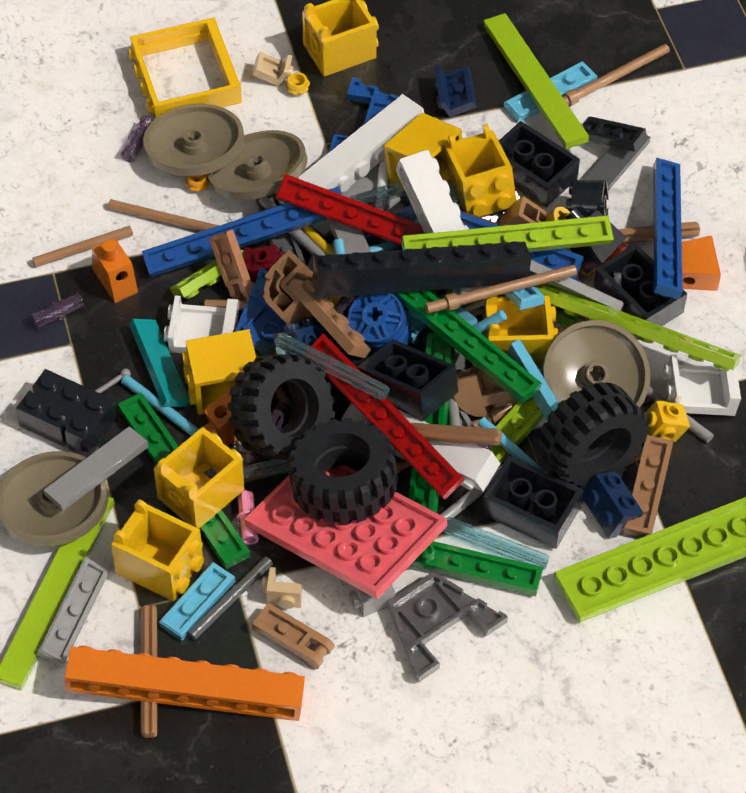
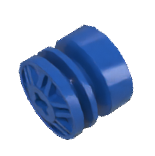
[348,293,412,356]

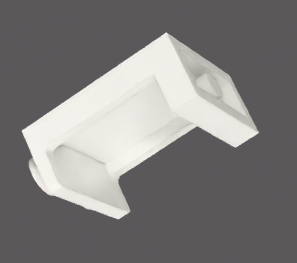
[164,295,239,354]
[663,355,741,416]

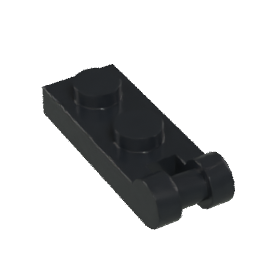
[583,116,647,152]

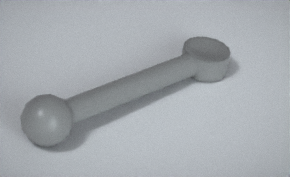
[95,369,131,393]

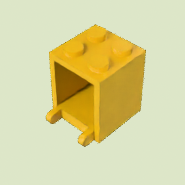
[302,0,379,77]
[383,113,463,191]
[444,124,517,217]
[483,296,558,371]
[182,329,256,415]
[154,427,244,529]
[111,500,204,602]

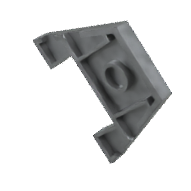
[388,571,508,682]

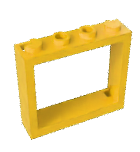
[127,17,242,119]

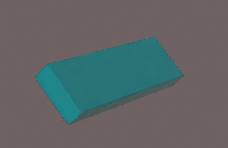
[129,319,190,407]

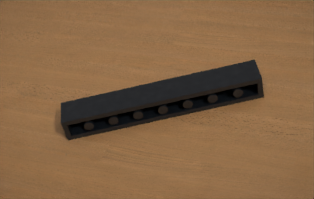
[312,241,531,299]

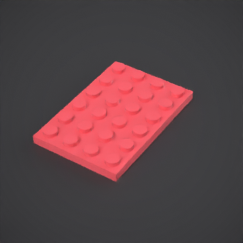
[244,465,448,599]

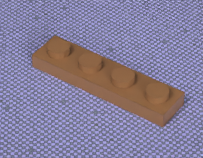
[288,278,371,358]
[624,435,673,537]

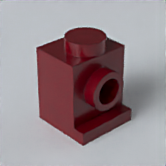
[244,244,284,283]

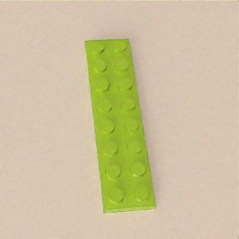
[554,497,746,623]

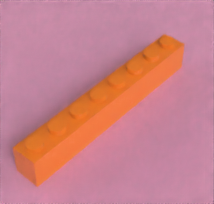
[65,645,305,721]

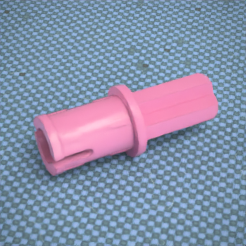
[237,490,259,545]

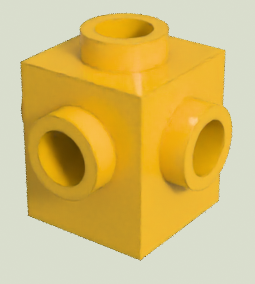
[645,401,690,442]

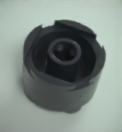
[566,179,609,217]

